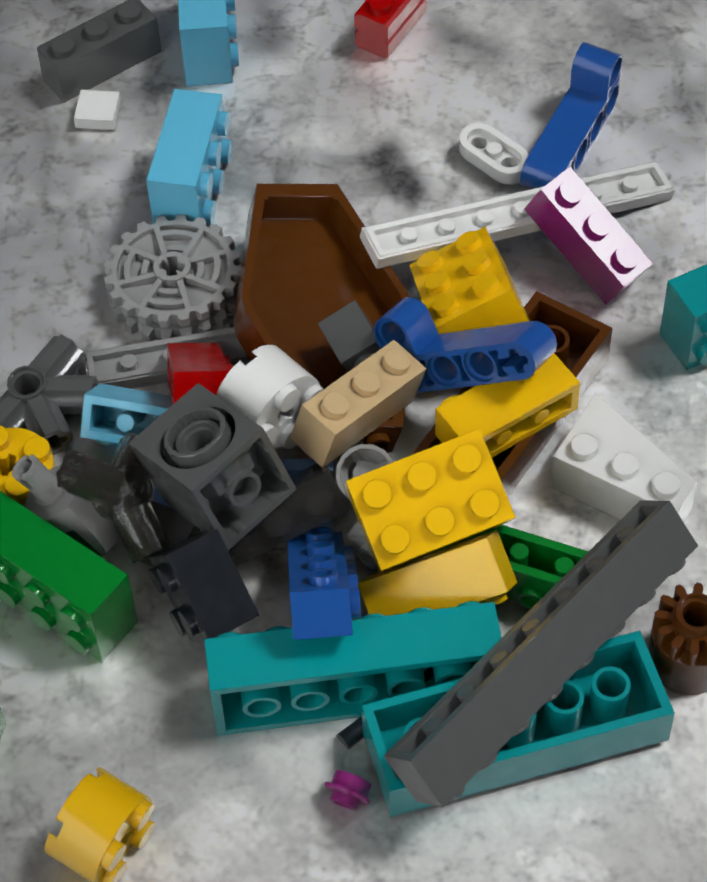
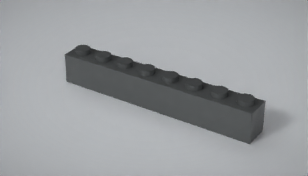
[384,500,698,808]

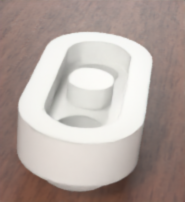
[459,123,529,184]

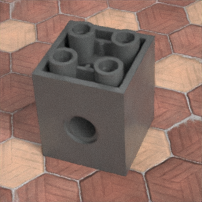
[128,383,297,551]

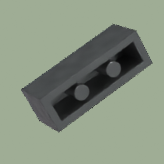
[37,0,162,103]

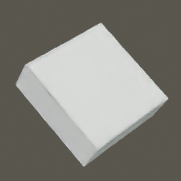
[74,89,121,130]

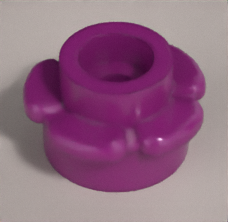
[325,770,372,811]

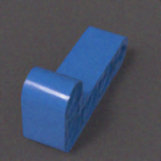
[520,42,623,189]
[373,297,557,393]

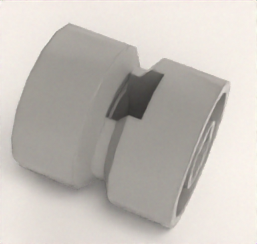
[336,444,393,499]

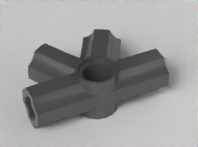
[0,334,98,455]

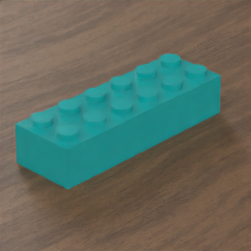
[204,601,502,736]
[361,630,675,817]

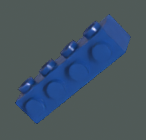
[287,527,361,640]

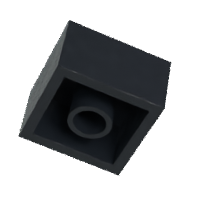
[148,529,260,642]

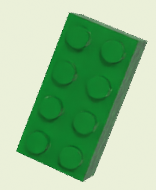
[0,491,138,662]

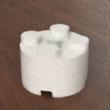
[216,345,323,449]

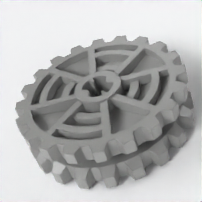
[104,214,241,341]

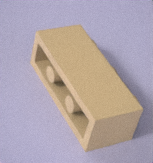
[290,340,427,468]

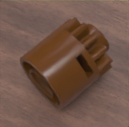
[648,582,707,695]

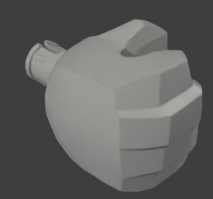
[12,454,131,557]

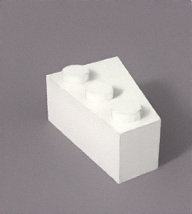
[550,392,697,522]

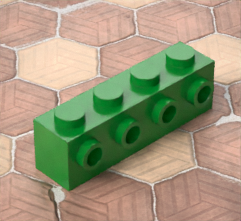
[432,525,589,609]

